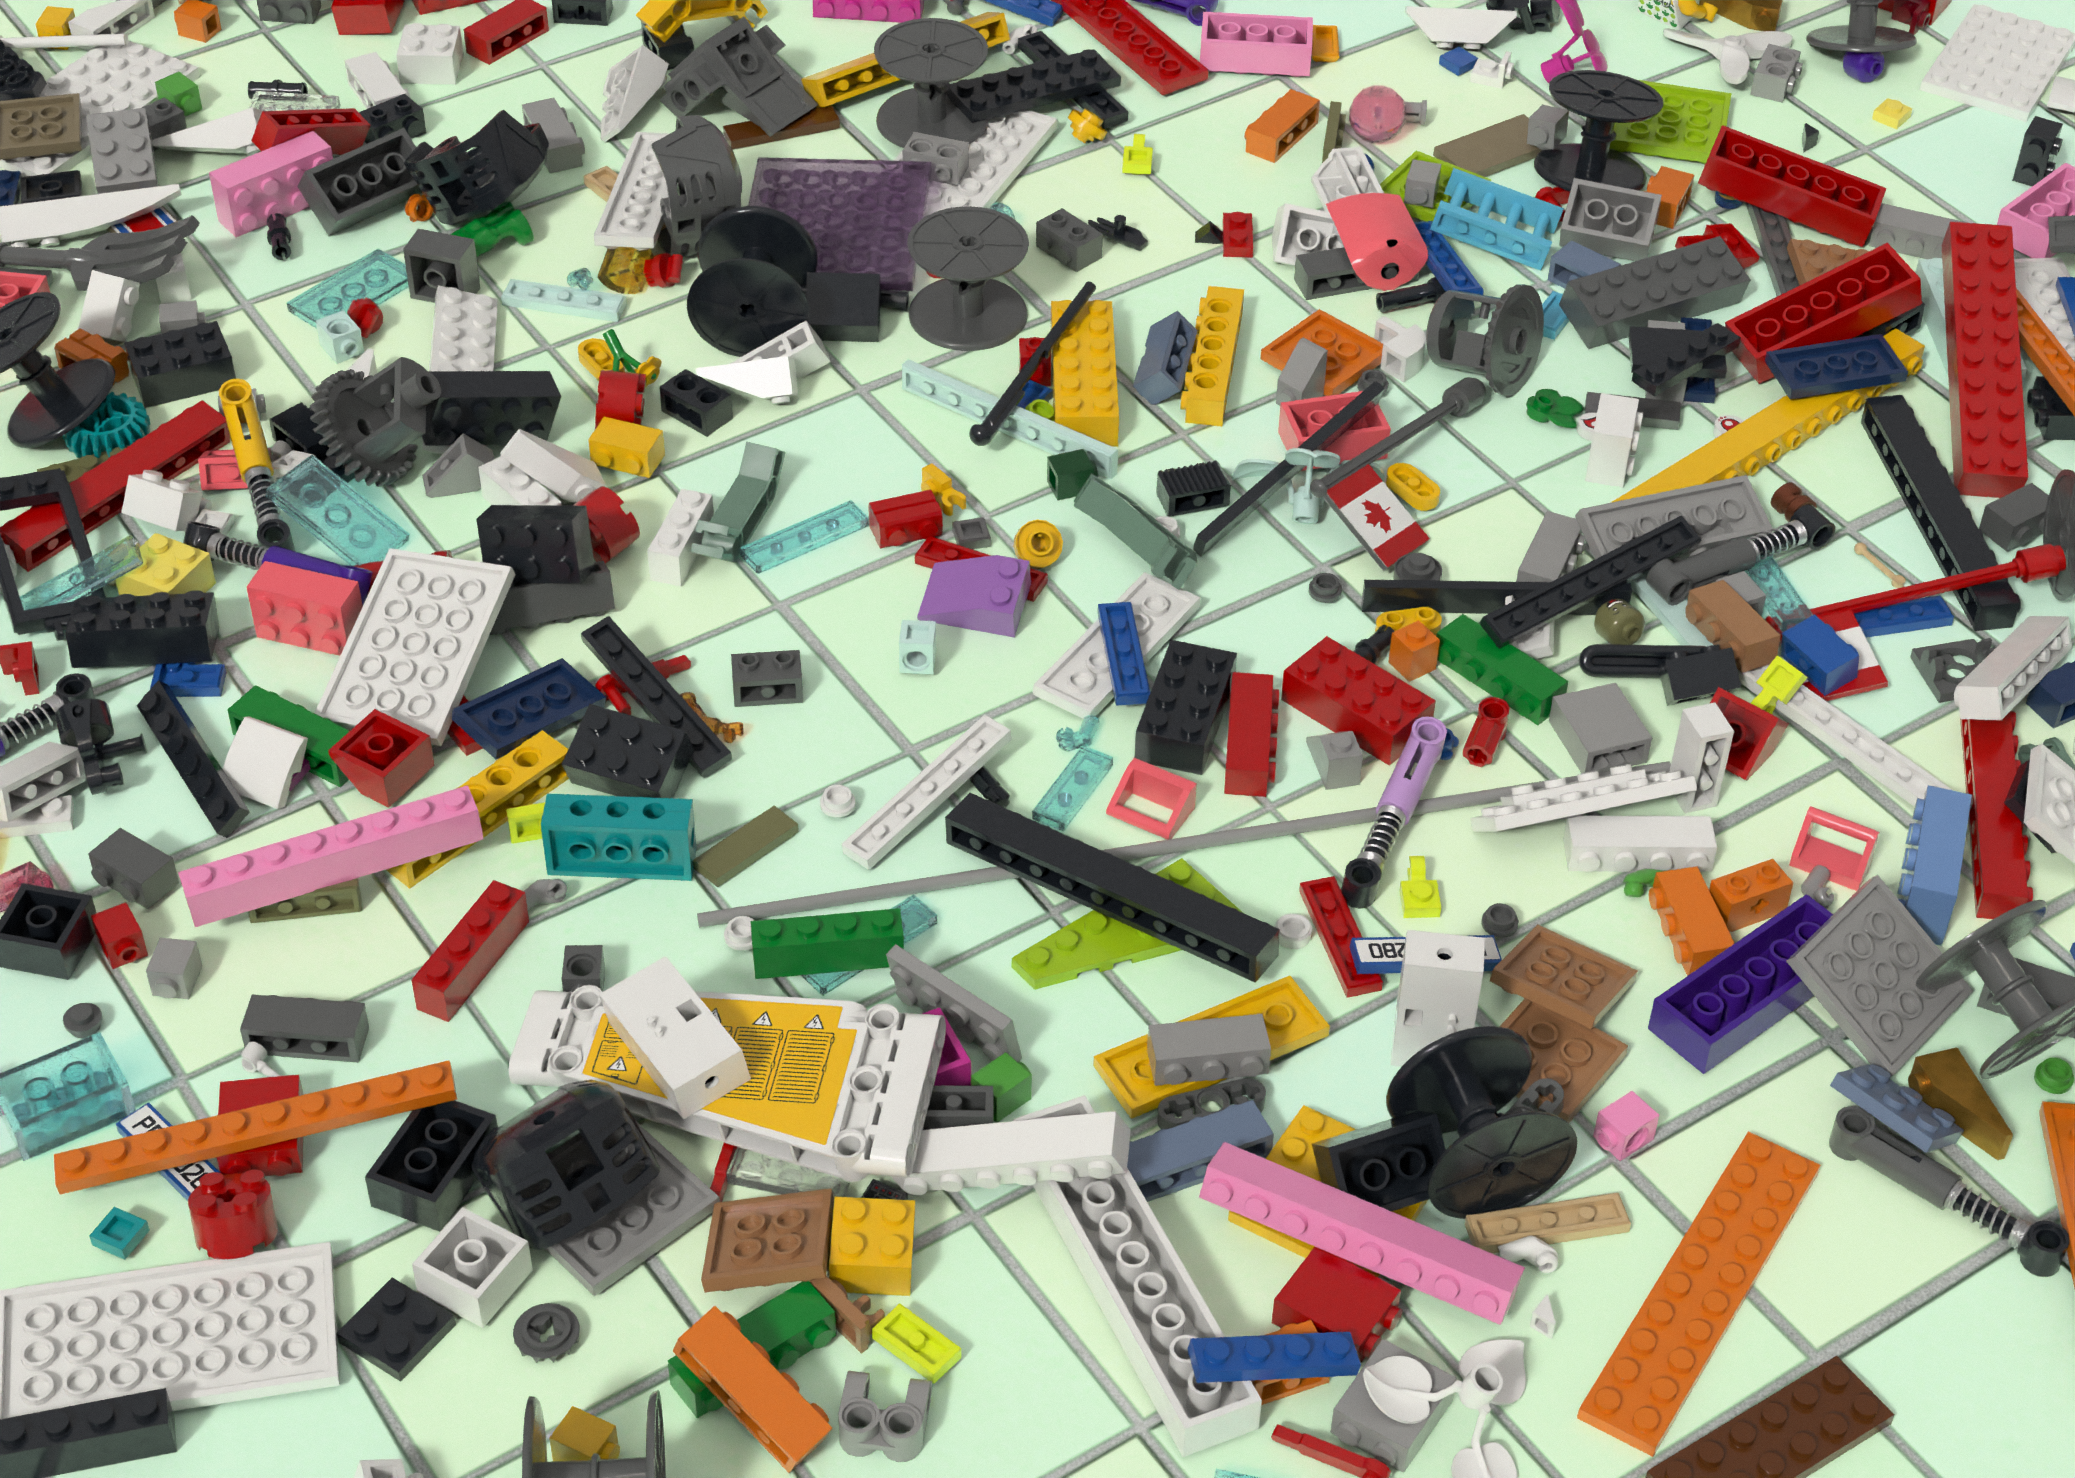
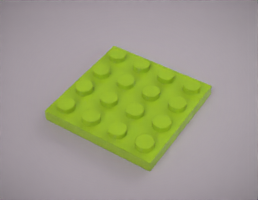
[1610,80,1732,164]

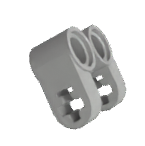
[838,1370,932,1462]

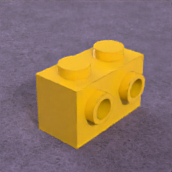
[588,417,665,478]

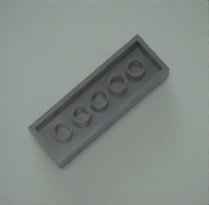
[1559,236,1751,349]

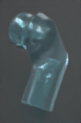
[567,267,593,290]
[1056,715,1100,752]

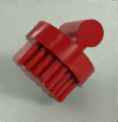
[643,253,683,288]
[347,297,383,338]

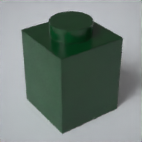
[1047,449,1098,501]

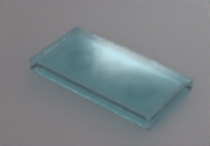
[286,248,409,329]
[265,455,410,566]

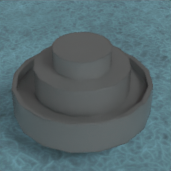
[1393,553,1442,581]

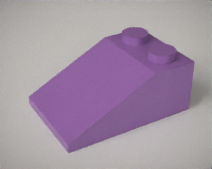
[917,555,1031,638]

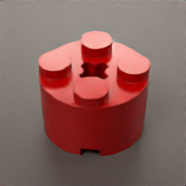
[595,370,646,429]
[573,486,640,564]
[188,1169,278,1259]

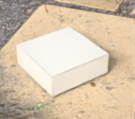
[195,509,235,535]

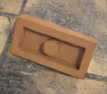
[810,1276,885,1354]

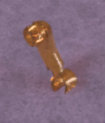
[680,692,744,743]

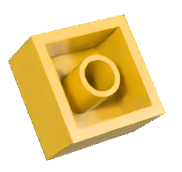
[829,1197,915,1296]

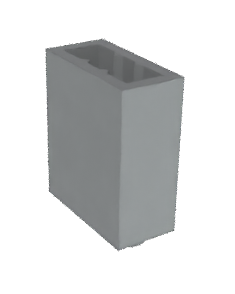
[1549,682,1652,773]
[1330,1339,1457,1473]

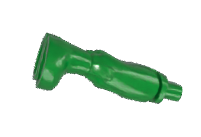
[450,202,534,258]

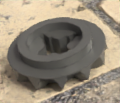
[513,1303,580,1363]

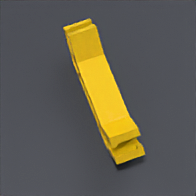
[636,0,768,43]

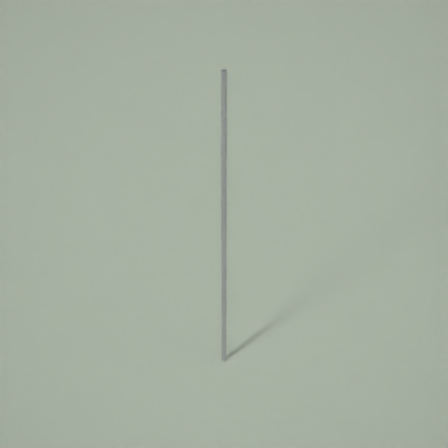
[697,761,1671,928]

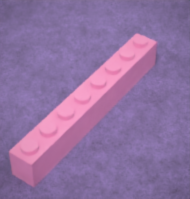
[178,785,484,927]
[1199,1142,1525,1325]

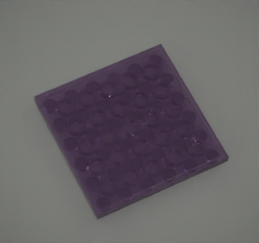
[748,157,932,291]

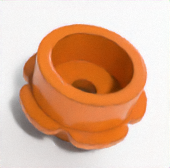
[405,194,433,222]

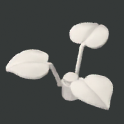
[1363,1339,1526,1478]

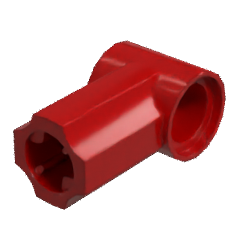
[1462,697,1510,767]

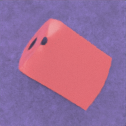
[1326,193,1428,291]

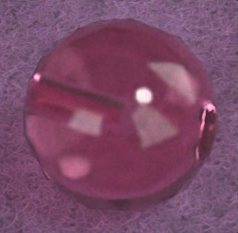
[1349,85,1407,144]

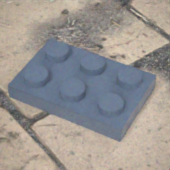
[1830,1064,1964,1153]

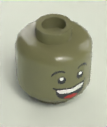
[1594,599,1645,645]

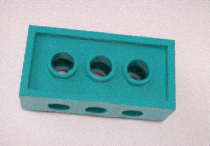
[541,793,697,881]

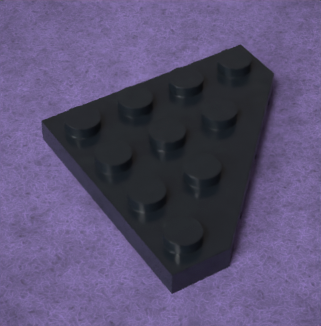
[0,40,47,101]

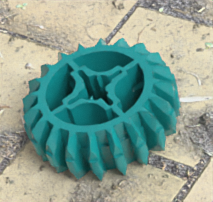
[63,391,151,458]

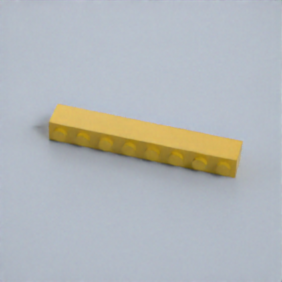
[801,12,1010,107]

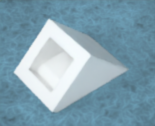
[1529,1293,1556,1340]

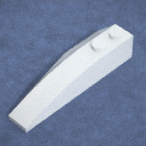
[0,184,182,248]

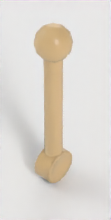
[1854,542,1906,588]

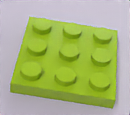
[1380,150,1491,221]

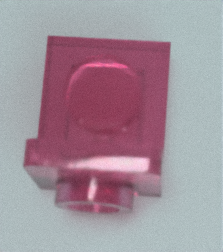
[0,861,54,913]

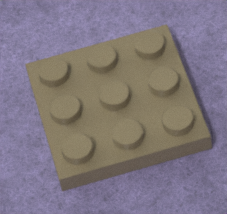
[0,93,82,160]

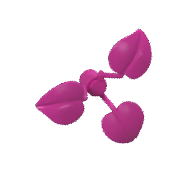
[1540,0,1608,83]

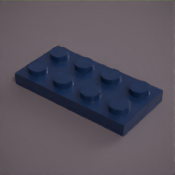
[1765,334,1908,399]
[452,658,606,760]

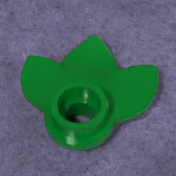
[1526,389,1584,428]

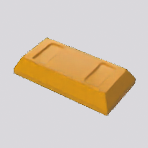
[1312,25,1339,62]

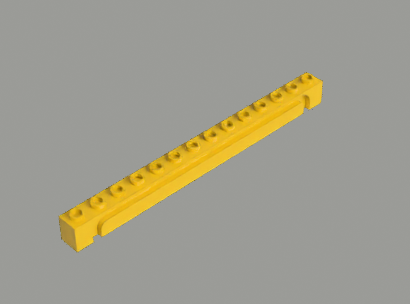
[1612,328,1925,502]

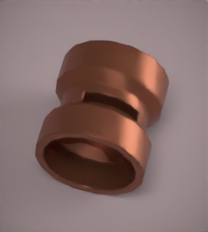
[1770,482,1817,522]

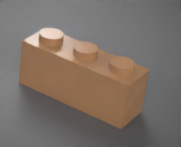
[1685,580,1781,673]

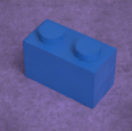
[1781,614,1859,696]

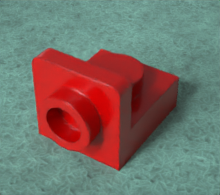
[0,641,39,696]

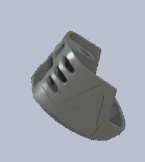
[652,115,742,257]

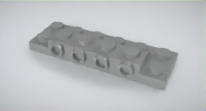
[1575,475,1772,563]

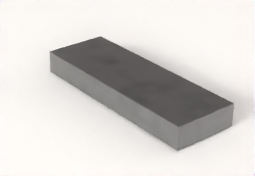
[1585,392,1681,430]

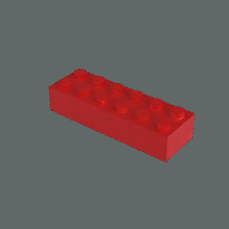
[1698,125,1887,247]
[1725,242,1922,384]

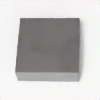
[952,517,991,549]

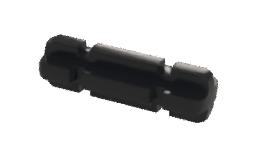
[969,766,1010,807]

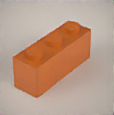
[1244,89,1320,163]
[1648,866,1735,976]

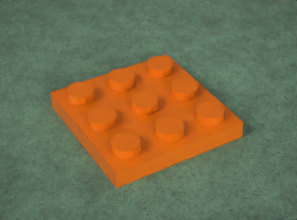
[1260,309,1383,396]

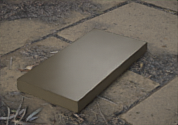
[1433,114,1542,177]

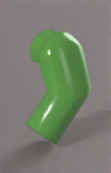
[1623,868,1663,897]

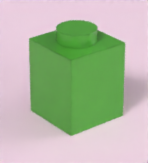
[155,71,202,117]
[971,1052,1032,1123]

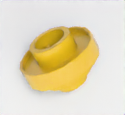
[1068,108,1107,143]
[1013,519,1063,569]

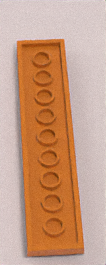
[1577,1131,1821,1457]

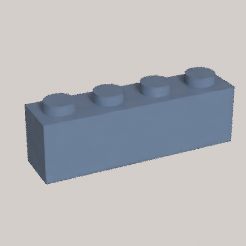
[1127,1100,1274,1202]

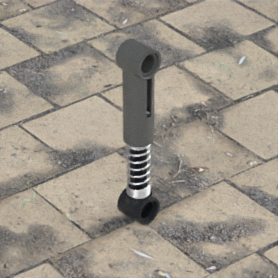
[1646,504,1836,606]
[1829,1106,2070,1277]

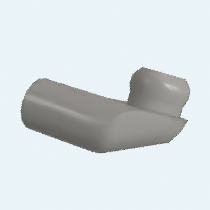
[1801,865,1834,909]

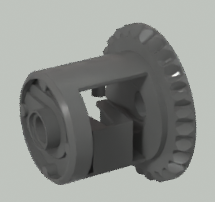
[1426,284,1544,396]

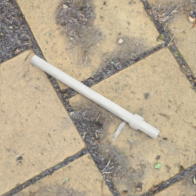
[0,34,129,49]

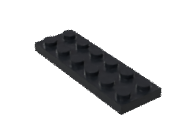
[946,49,1121,123]

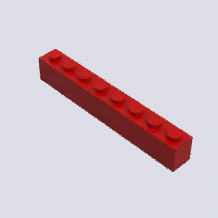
[0,400,230,572]
[1960,711,2033,919]

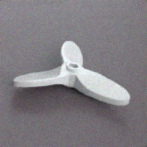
[1663,28,1793,84]

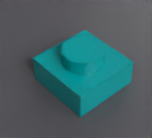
[89,1207,150,1260]

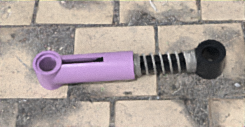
[1341,716,1447,909]

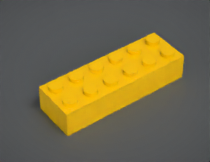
[1050,300,1119,446]

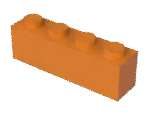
[673,1306,832,1474]

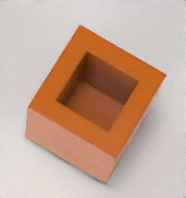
[174,0,221,43]
[1388,620,1440,682]

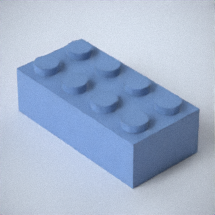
[1897,785,1972,946]

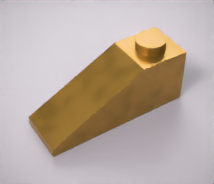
[1699,0,1783,31]
[1908,1047,2013,1160]

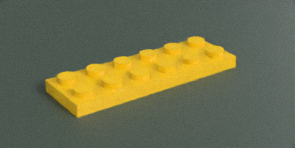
[1093,975,1330,1119]

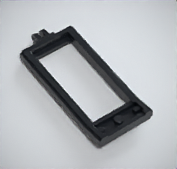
[0,468,106,641]

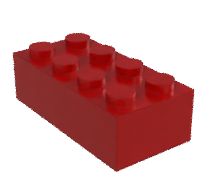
[1281,636,1436,766]

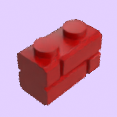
[868,489,943,549]

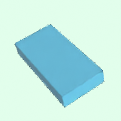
[1542,291,1569,340]

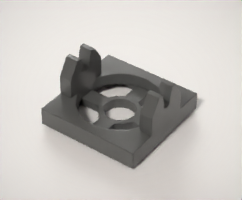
[1910,638,1996,703]

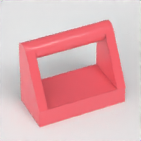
[198,448,272,490]
[1106,758,1197,840]
[1789,806,1880,891]

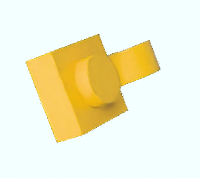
[921,463,966,516]

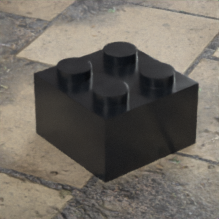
[0,883,97,980]

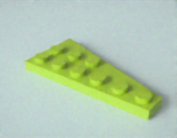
[1011,858,1243,990]

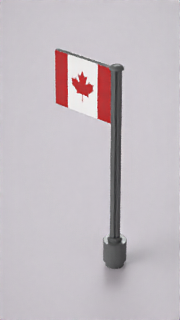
[1310,377,1486,572]

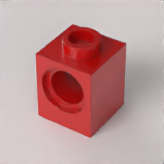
[1019,337,1051,387]
[90,902,148,969]

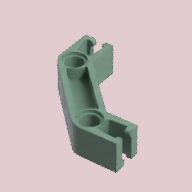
[690,441,786,563]
[1074,473,1198,590]

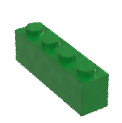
[1436,614,1568,725]
[227,685,350,788]
[750,908,904,979]
[667,1281,836,1418]

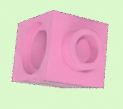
[1593,1091,1660,1161]

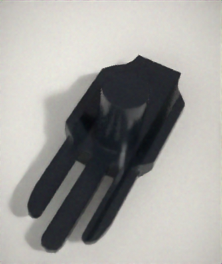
[1088,215,1148,251]

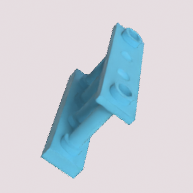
[1430,168,1564,271]

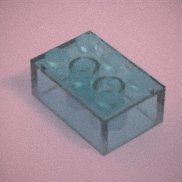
[0,1032,136,1162]

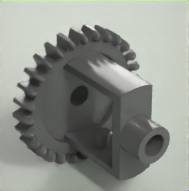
[310,357,441,487]

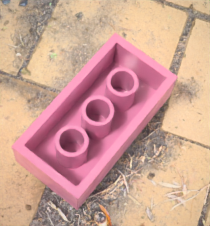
[1200,11,1313,77]
[209,131,333,237]
[1997,163,2075,258]

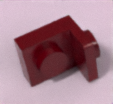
[1891,0,1931,35]

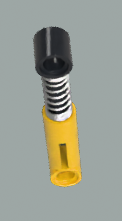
[219,379,295,551]

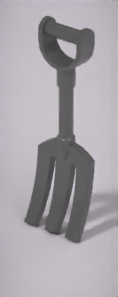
[0,215,200,291]

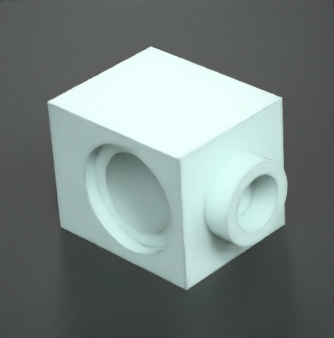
[316,310,364,364]
[899,620,936,674]

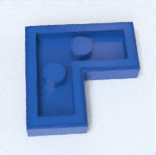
[150,662,227,697]

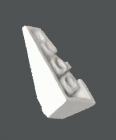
[600,45,669,142]
[152,107,262,156]
[1272,203,1344,266]

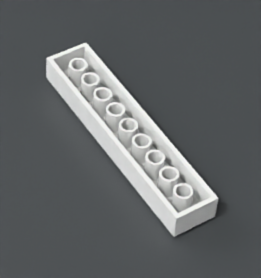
[1013,1095,1262,1457]

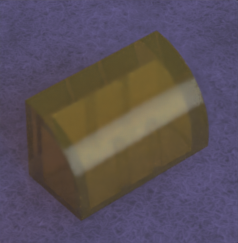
[597,247,654,294]

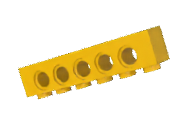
[1180,286,1245,427]
[386,730,569,889]

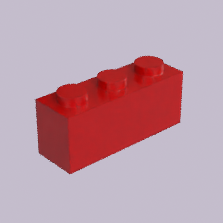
[463,0,549,65]

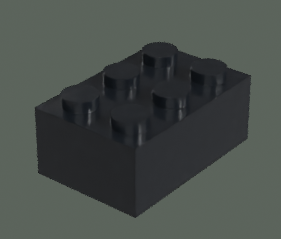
[124,321,236,408]
[476,505,595,584]
[562,704,694,798]
[365,1100,498,1232]

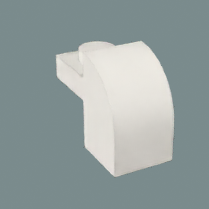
[1374,316,1426,383]

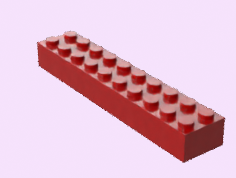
[1942,222,2028,498]

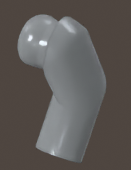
[524,879,567,911]

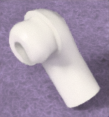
[1002,24,1038,54]
[1498,1236,1559,1274]

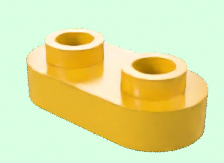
[578,338,625,379]
[1386,463,1440,511]
[1375,607,1442,636]

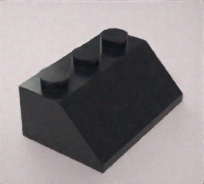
[1312,1110,1446,1211]

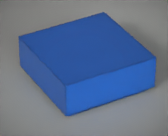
[1439,46,1479,76]

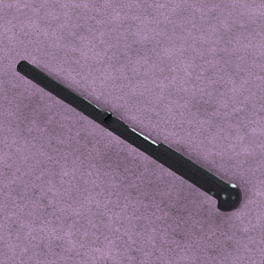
[969,281,1096,446]

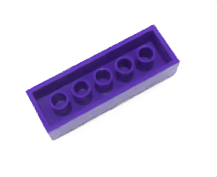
[1648,894,1833,1074]

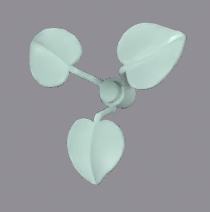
[1232,448,1384,524]

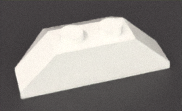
[1405,6,1517,49]
[1311,146,1384,212]

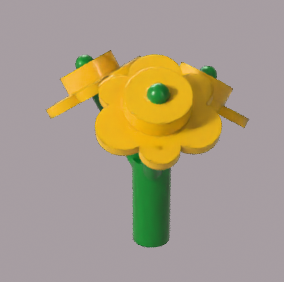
[597,329,662,388]

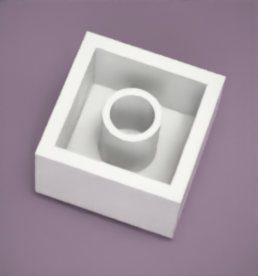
[396,23,464,85]
[1585,393,1643,488]
[412,1207,533,1328]

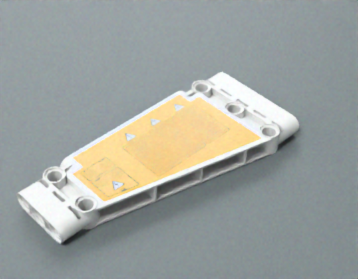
[508,985,946,1182]

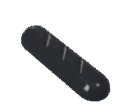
[1578,644,1706,678]

